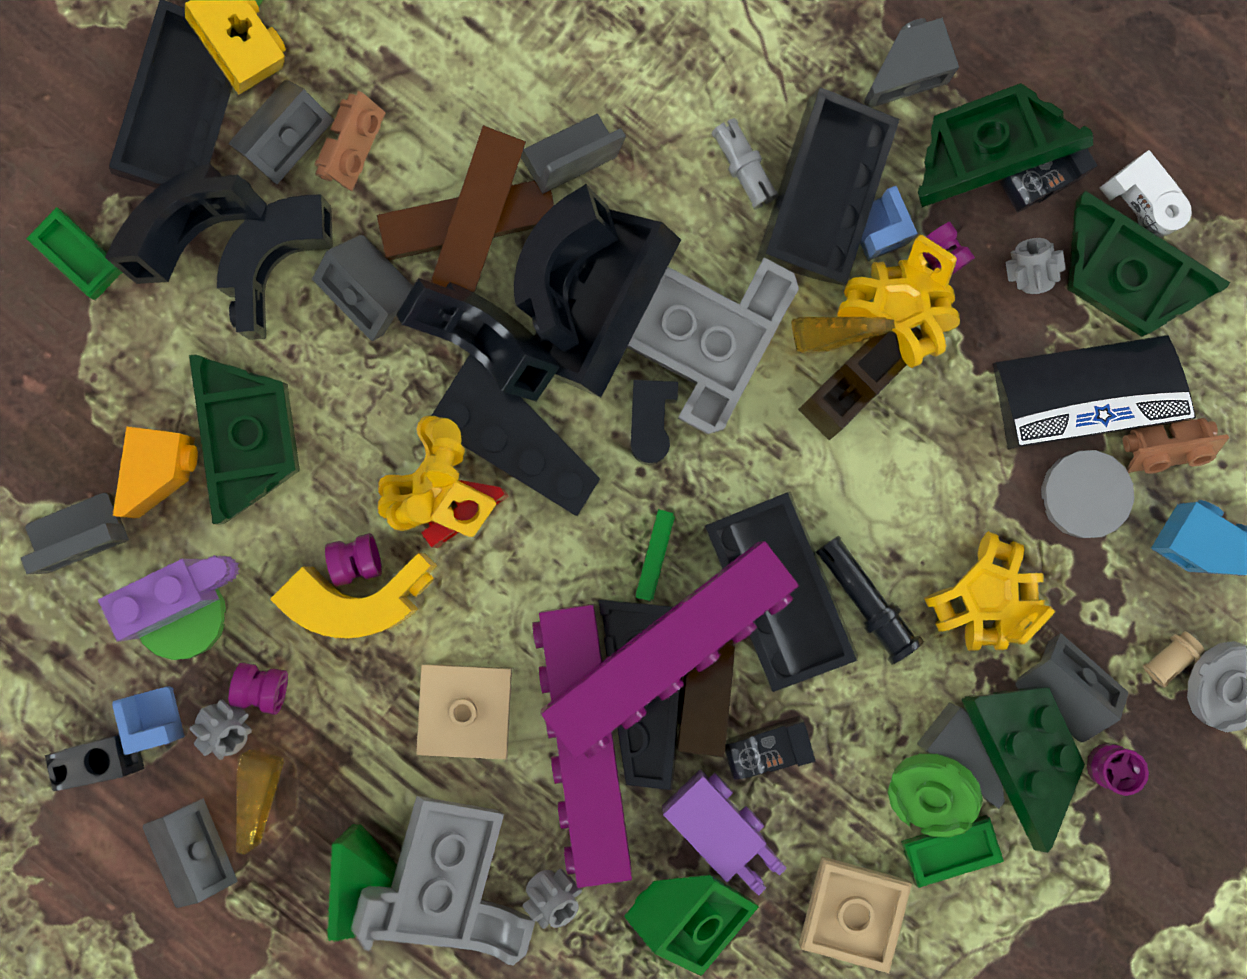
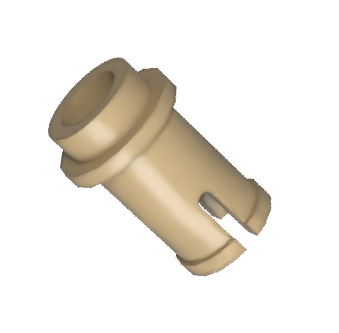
[1143,631,1205,688]

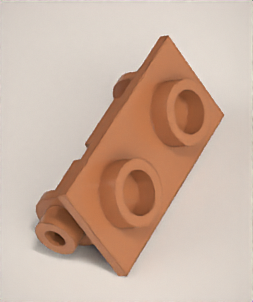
[314,91,386,191]
[1123,418,1229,474]

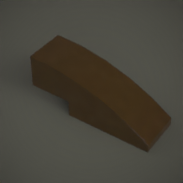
[798,325,922,440]
[677,639,735,758]

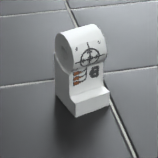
[1099,150,1192,238]

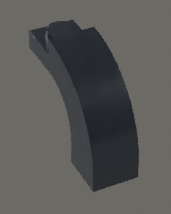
[105,164,267,284]
[514,184,619,352]
[217,194,333,340]
[396,278,560,402]

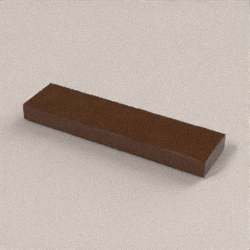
[431,125,526,293]
[377,180,554,261]

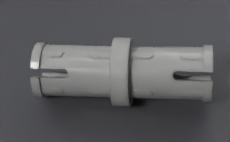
[712,118,779,209]

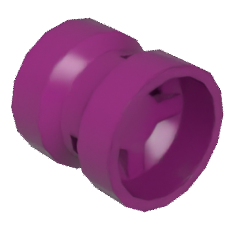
[923,221,975,275]
[325,533,382,587]
[228,662,288,715]
[1086,743,1149,796]

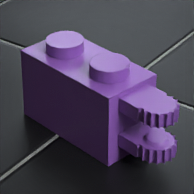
[98,555,240,642]
[662,769,787,895]

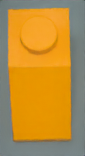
[113,426,198,519]

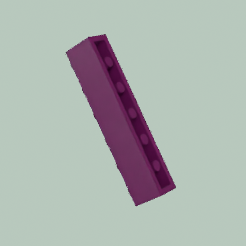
[541,541,799,760]
[532,603,632,888]

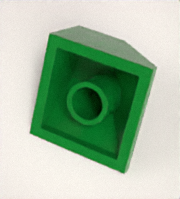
[327,824,397,941]
[624,875,759,976]

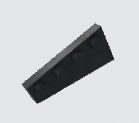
[431,354,601,517]
[598,599,683,790]

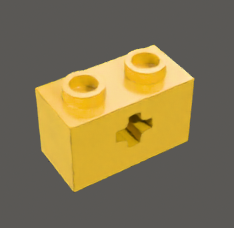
[185,0,286,95]

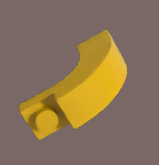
[270,553,438,638]

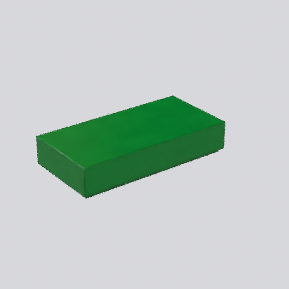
[26,207,122,301]
[635,509,675,601]
[901,815,1004,888]

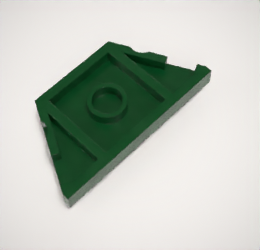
[918,83,1093,207]
[1067,191,1231,337]
[189,354,300,525]
[961,687,1085,853]

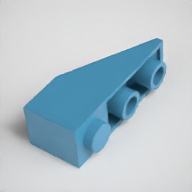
[1150,500,1247,576]

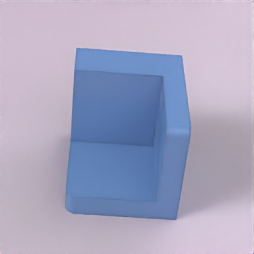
[860,186,918,261]
[112,686,185,755]

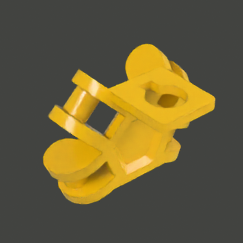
[837,234,960,368]
[378,415,496,537]
[924,531,1055,651]

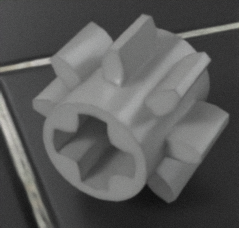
[1006,238,1065,294]
[190,699,252,760]
[522,868,582,929]

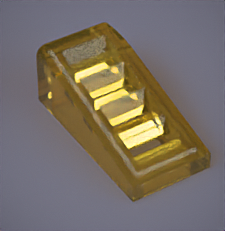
[791,317,895,353]
[236,749,284,854]

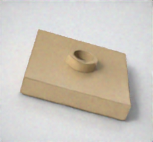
[416,664,512,760]
[799,856,912,973]

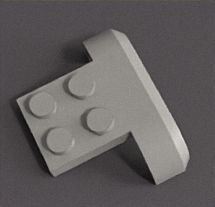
[627,258,799,435]
[351,796,535,965]

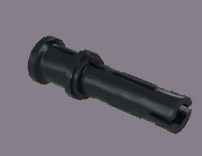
[816,535,924,665]

